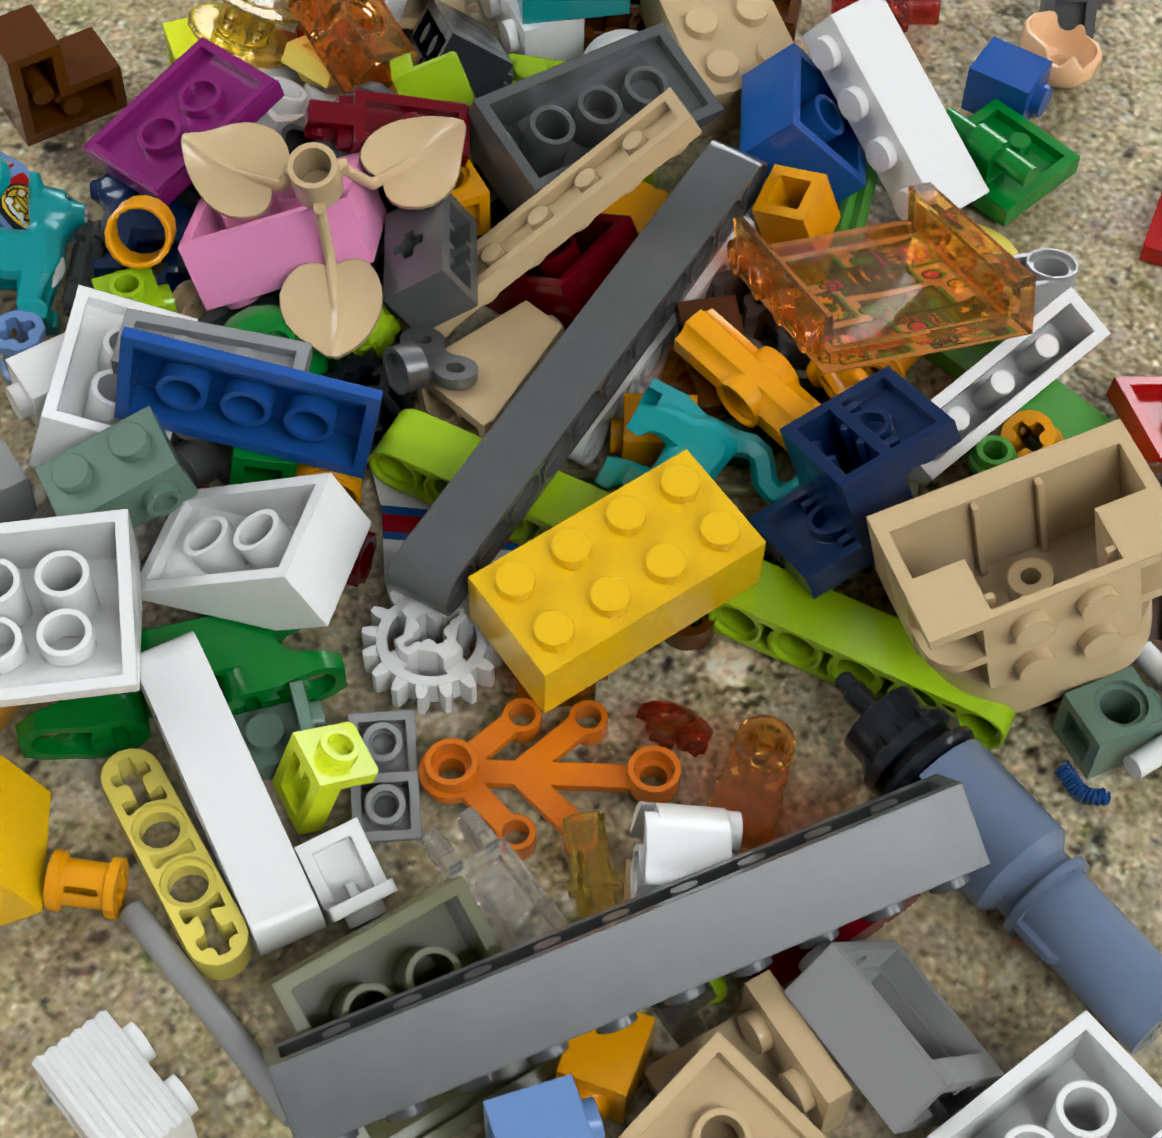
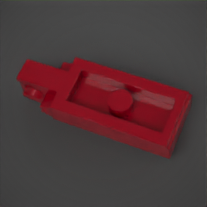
[304,89,470,167]

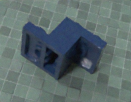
[747,366,961,599]

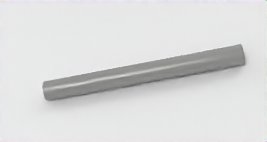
[120,900,289,1127]

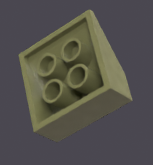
[260,876,561,1138]

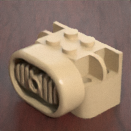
[866,419,1162,713]

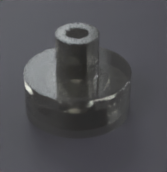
[651,982,718,1047]

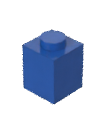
[961,36,1053,120]

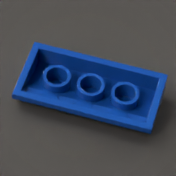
[114,326,383,479]

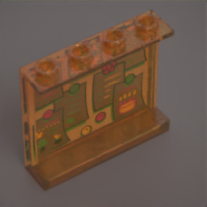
[727,182,1036,374]

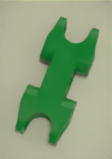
[15,614,347,760]

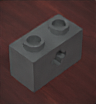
[382,193,478,328]

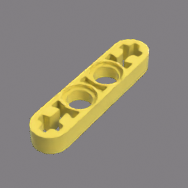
[100,748,252,981]

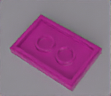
[82,37,285,206]

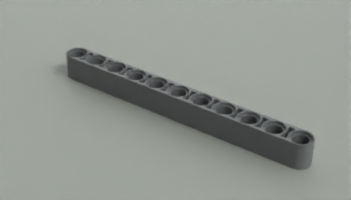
[387,140,768,616]

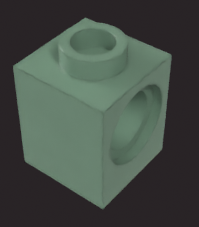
[1052,666,1162,780]

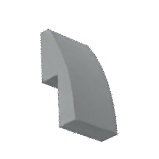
[348,709,422,843]

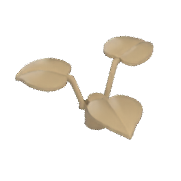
[181,116,466,359]

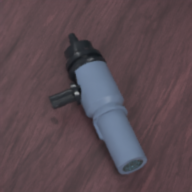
[834,671,1162,1055]

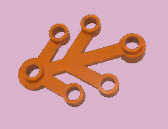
[418,698,681,864]

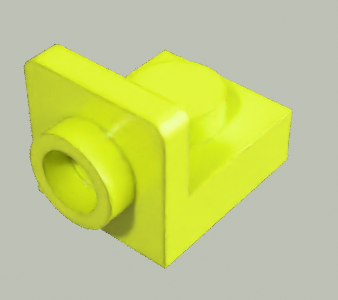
[271,722,379,835]

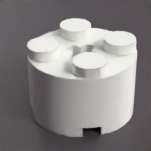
[624,801,743,901]

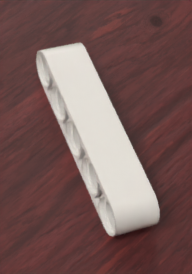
[140,631,326,957]

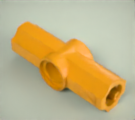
[674,308,821,452]

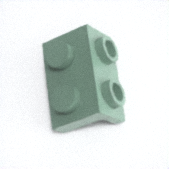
[35,406,198,529]

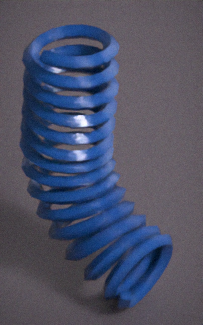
[1054,760,1111,807]

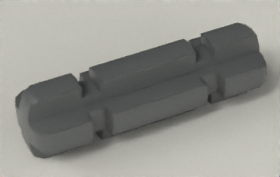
[61,219,107,317]

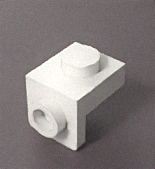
[293,817,398,930]

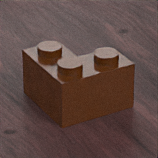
[0,4,128,146]

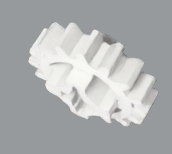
[361,590,503,715]

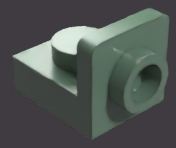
[233,680,327,781]

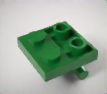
[946,98,1080,227]

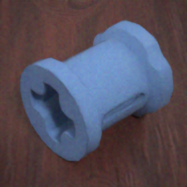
[0,310,46,385]

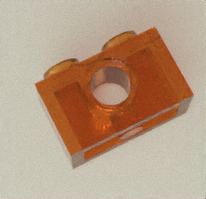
[286,0,419,94]

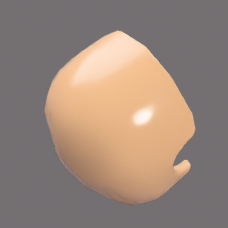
[1019,11,1102,89]

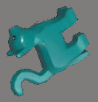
[0,156,89,335]
[593,377,801,504]

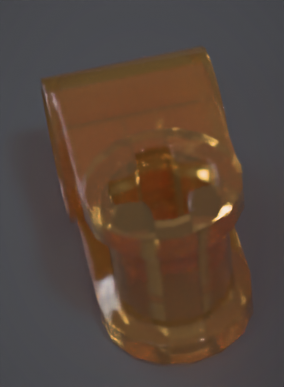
[708,714,796,849]

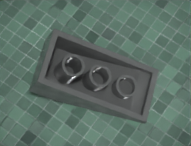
[468,22,724,214]

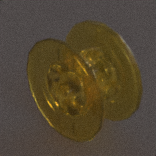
[188,0,310,69]

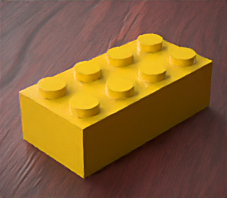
[468,449,766,714]

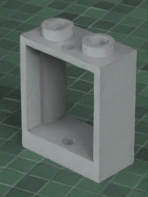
[783,939,1005,1134]

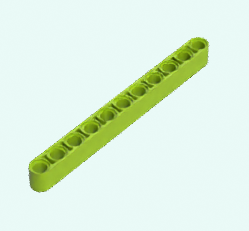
[368,409,1017,750]

